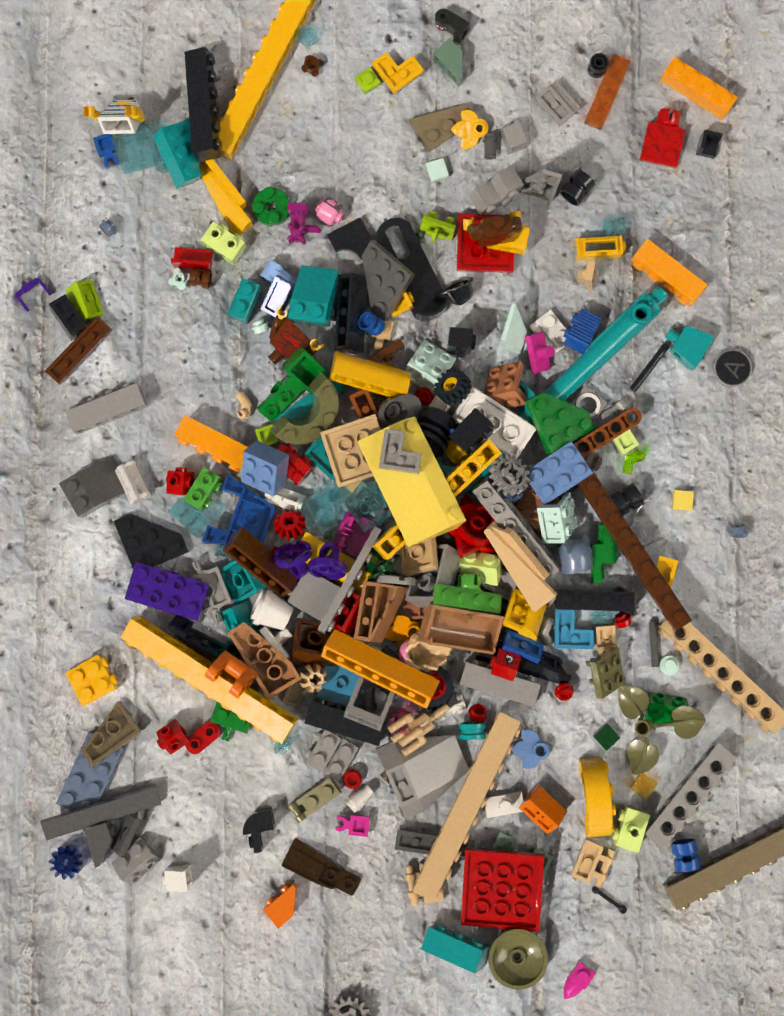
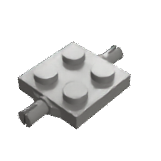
[190,560,233,624]

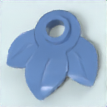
[511,729,550,769]

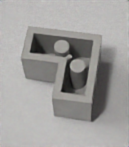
[469,165,524,215]

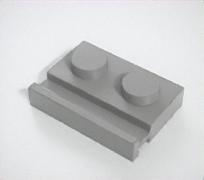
[535,80,581,127]

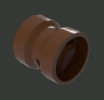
[189,267,212,289]

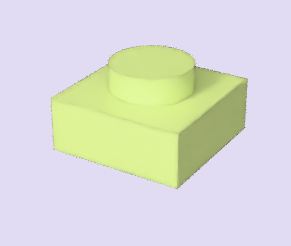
[612,429,639,455]

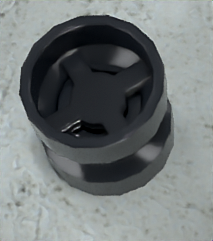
[587,53,609,79]

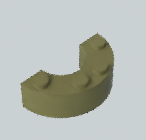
[270,372,339,444]

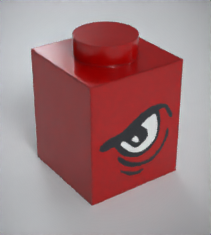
[489,648,522,681]

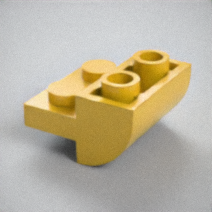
[502,588,547,641]

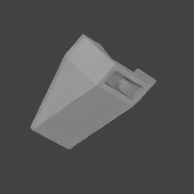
[375,734,469,819]

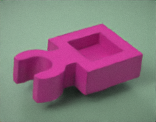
[335,814,370,837]

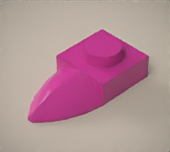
[563,961,596,1000]

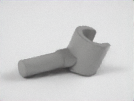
[601,400,629,416]

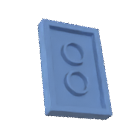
[527,441,593,505]

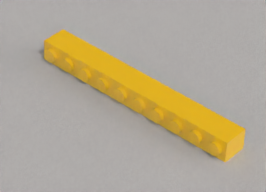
[218,0,316,160]
[121,615,299,743]

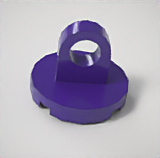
[274,541,313,579]
[308,542,347,580]

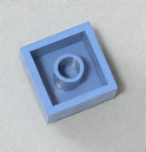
[241,440,289,497]

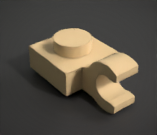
[371,321,394,352]

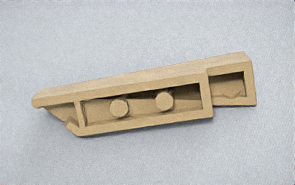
[484,521,557,612]

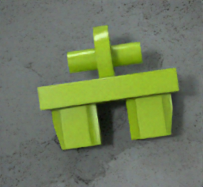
[420,210,456,243]

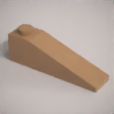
[228,622,302,699]

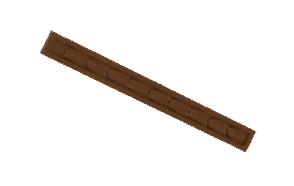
[577,458,692,632]

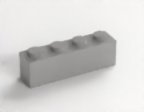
[65,382,148,435]
[459,659,541,707]

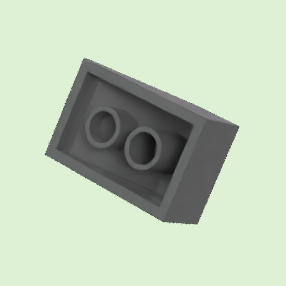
[59,456,125,518]

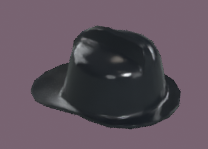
[434,277,473,306]

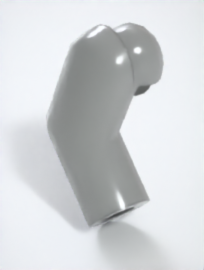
[539,616,555,646]

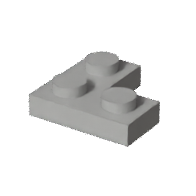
[379,429,422,475]

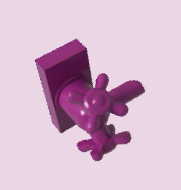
[287,202,322,245]

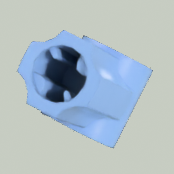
[260,260,297,295]

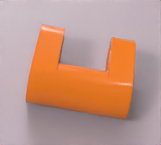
[205,650,258,699]

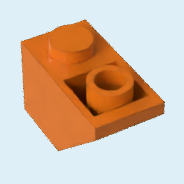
[263,881,297,929]

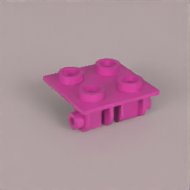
[332,511,381,557]

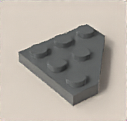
[362,240,415,321]

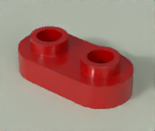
[185,721,221,754]

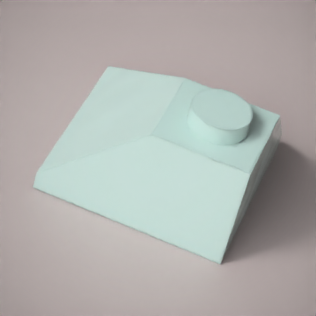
[498,303,527,354]

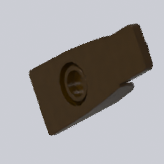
[282,838,361,896]

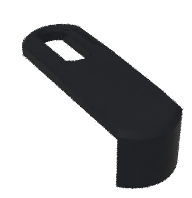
[376,218,450,321]

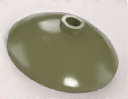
[488,928,548,990]

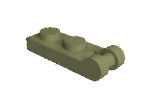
[287,776,342,823]

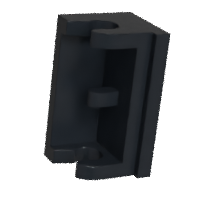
[49,294,87,341]

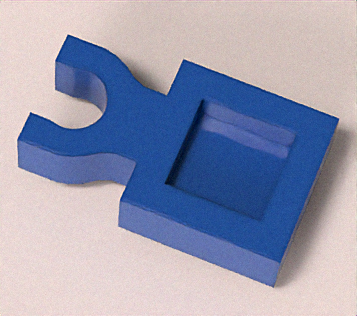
[93,134,120,169]

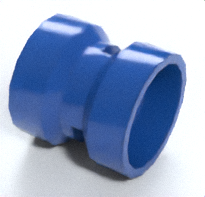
[358,312,385,336]

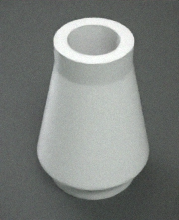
[345,785,374,813]

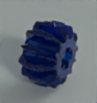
[49,845,83,880]

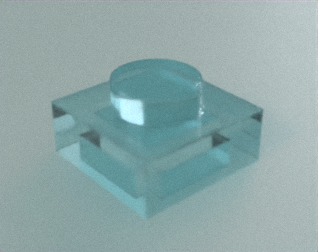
[589,612,612,623]

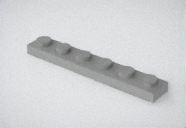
[318,527,382,634]

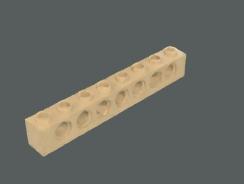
[657,617,784,734]

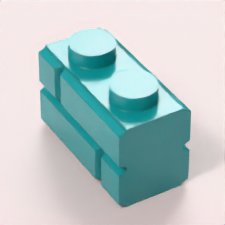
[228,278,262,324]

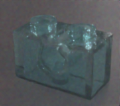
[168,497,212,538]

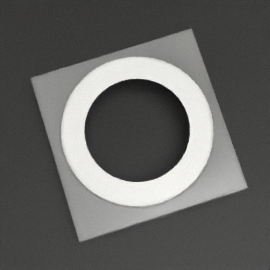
[571,386,607,422]

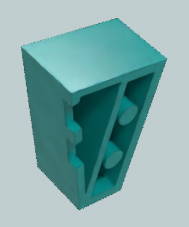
[153,120,201,189]

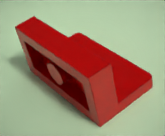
[171,247,213,270]

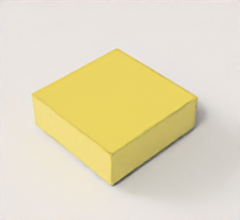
[672,490,694,511]

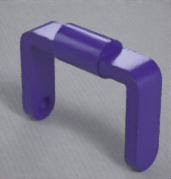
[15,278,52,312]

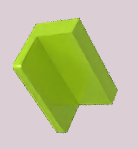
[65,280,104,321]

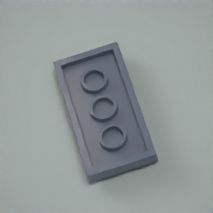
[56,731,125,811]

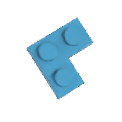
[554,610,594,649]

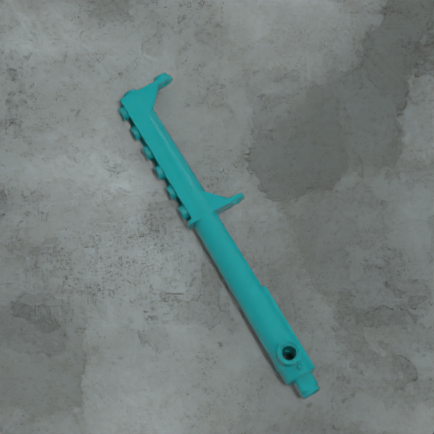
[435,286,668,494]

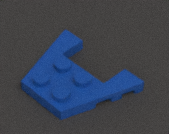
[202,473,276,544]

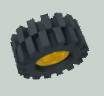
[434,368,472,406]

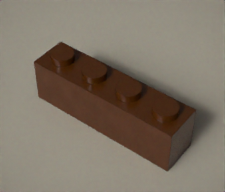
[223,527,298,598]

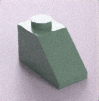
[433,38,463,87]

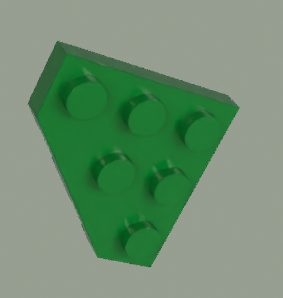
[524,392,595,454]

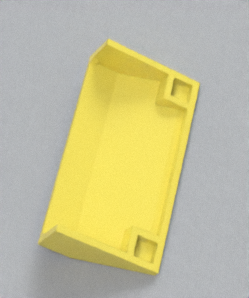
[358,416,466,547]

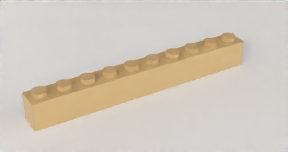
[412,711,522,902]

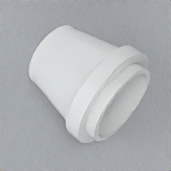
[250,588,293,630]

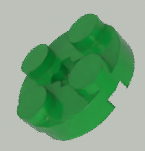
[252,187,290,226]

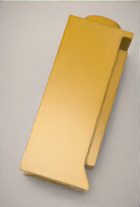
[574,235,626,261]

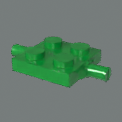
[210,701,251,742]

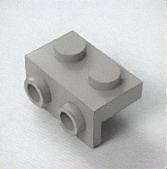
[111,837,160,885]

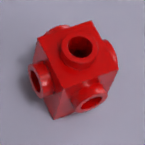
[166,467,195,495]
[156,719,190,755]

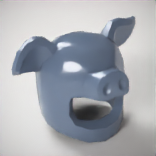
[553,533,593,575]

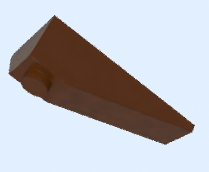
[290,618,339,666]

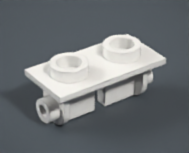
[265,487,306,513]
[426,693,467,723]

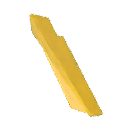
[199,159,253,235]

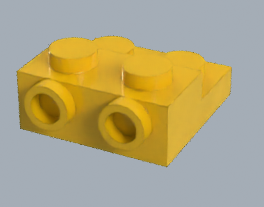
[65,654,119,707]

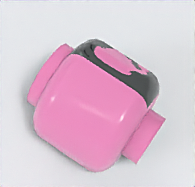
[315,197,344,226]

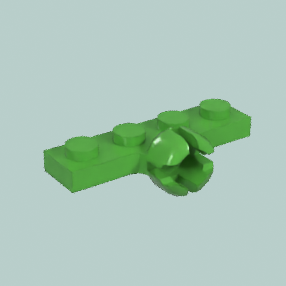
[433,573,502,614]

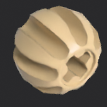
[299,663,328,692]

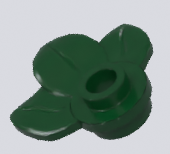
[368,554,400,579]

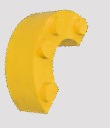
[578,757,616,838]

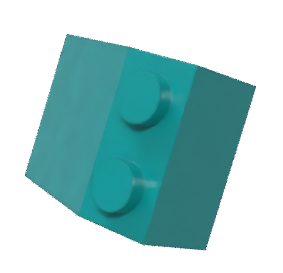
[288,265,339,327]

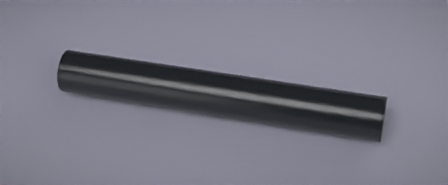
[629,343,669,393]

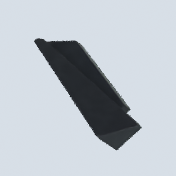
[475,640,572,684]

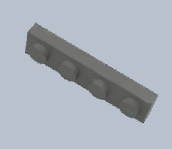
[395,829,475,860]

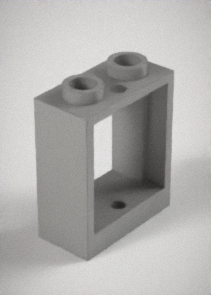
[344,676,395,731]

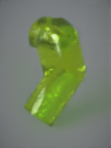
[622,450,646,475]

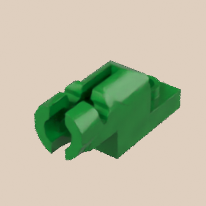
[590,525,618,584]

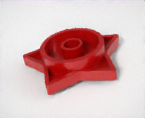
[449,494,500,558]

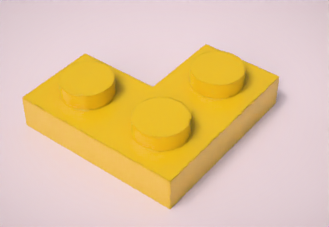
[372,52,424,94]

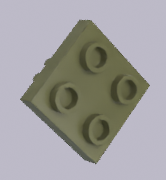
[586,647,625,699]

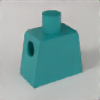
[665,326,714,371]

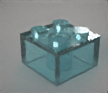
[344,477,392,533]

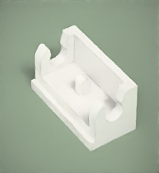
[115,460,151,505]

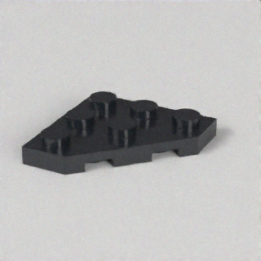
[114,514,189,568]

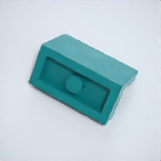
[220,601,262,643]

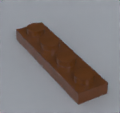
[45,316,112,385]

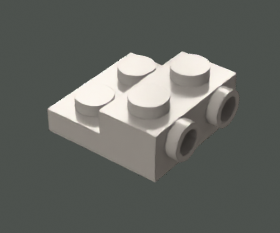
[305,730,359,782]

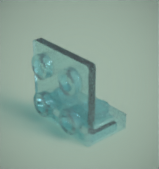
[112,123,160,174]

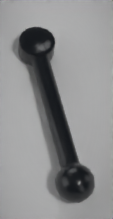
[592,886,627,914]

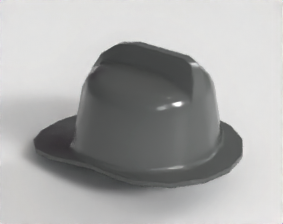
[378,394,422,428]

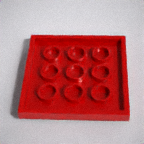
[461,847,544,932]

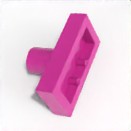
[525,332,555,374]

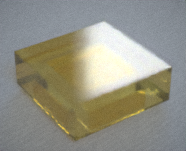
[630,773,658,799]

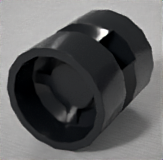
[560,169,595,206]
[609,483,644,516]

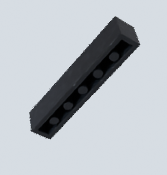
[184,47,222,162]

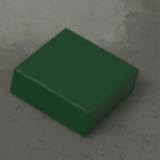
[365,550,381,574]
[593,723,620,751]

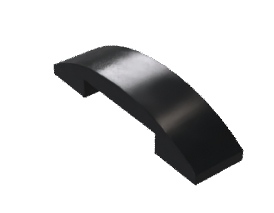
[168,615,241,660]

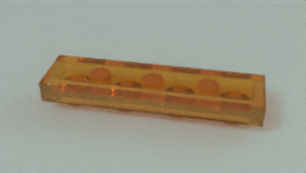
[584,54,631,130]

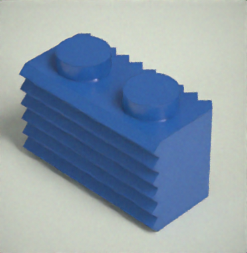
[563,308,602,355]

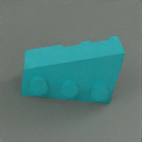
[421,923,491,974]

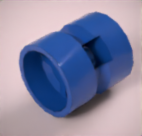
[671,838,701,872]

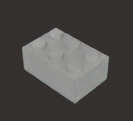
[405,544,460,608]

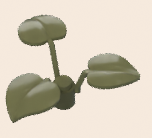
[618,685,706,775]

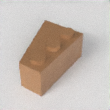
[354,581,408,643]

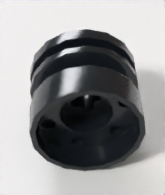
[417,407,458,458]

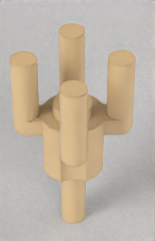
[387,704,450,757]

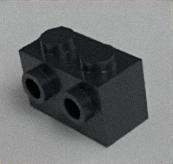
[447,327,476,357]
[449,408,495,456]

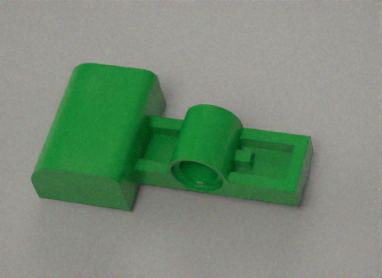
[257,347,330,422]

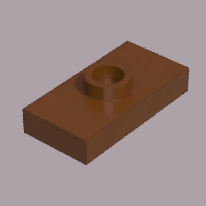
[368,339,404,363]

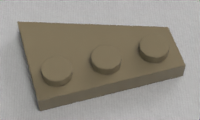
[409,104,470,152]
[81,701,141,768]

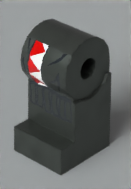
[435,8,470,45]

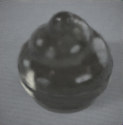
[584,452,602,471]

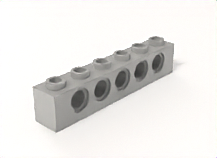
[472,474,561,581]
[645,741,737,849]

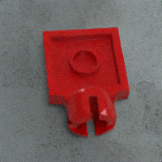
[639,108,685,169]

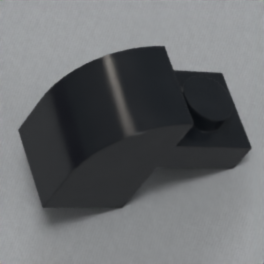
[243,807,276,853]

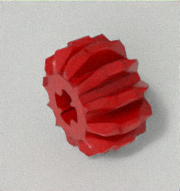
[273,508,306,542]

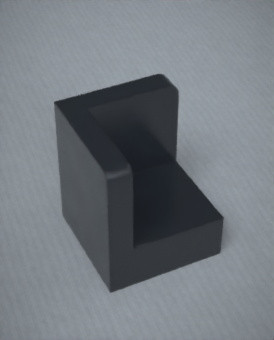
[696,129,723,159]

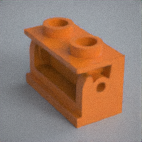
[519,785,568,834]

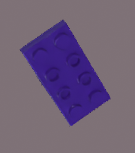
[125,562,210,621]

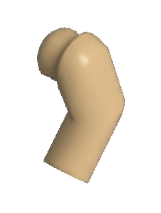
[235,391,253,419]

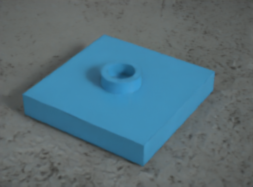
[317,666,359,706]

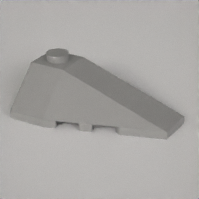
[519,169,562,202]

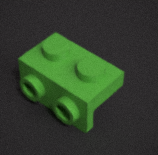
[184,468,223,511]

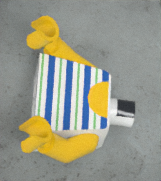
[83,97,145,134]

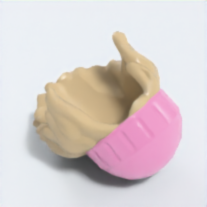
[398,629,453,672]

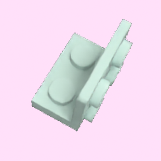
[405,340,456,396]
[537,492,577,544]

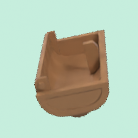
[420,604,504,654]

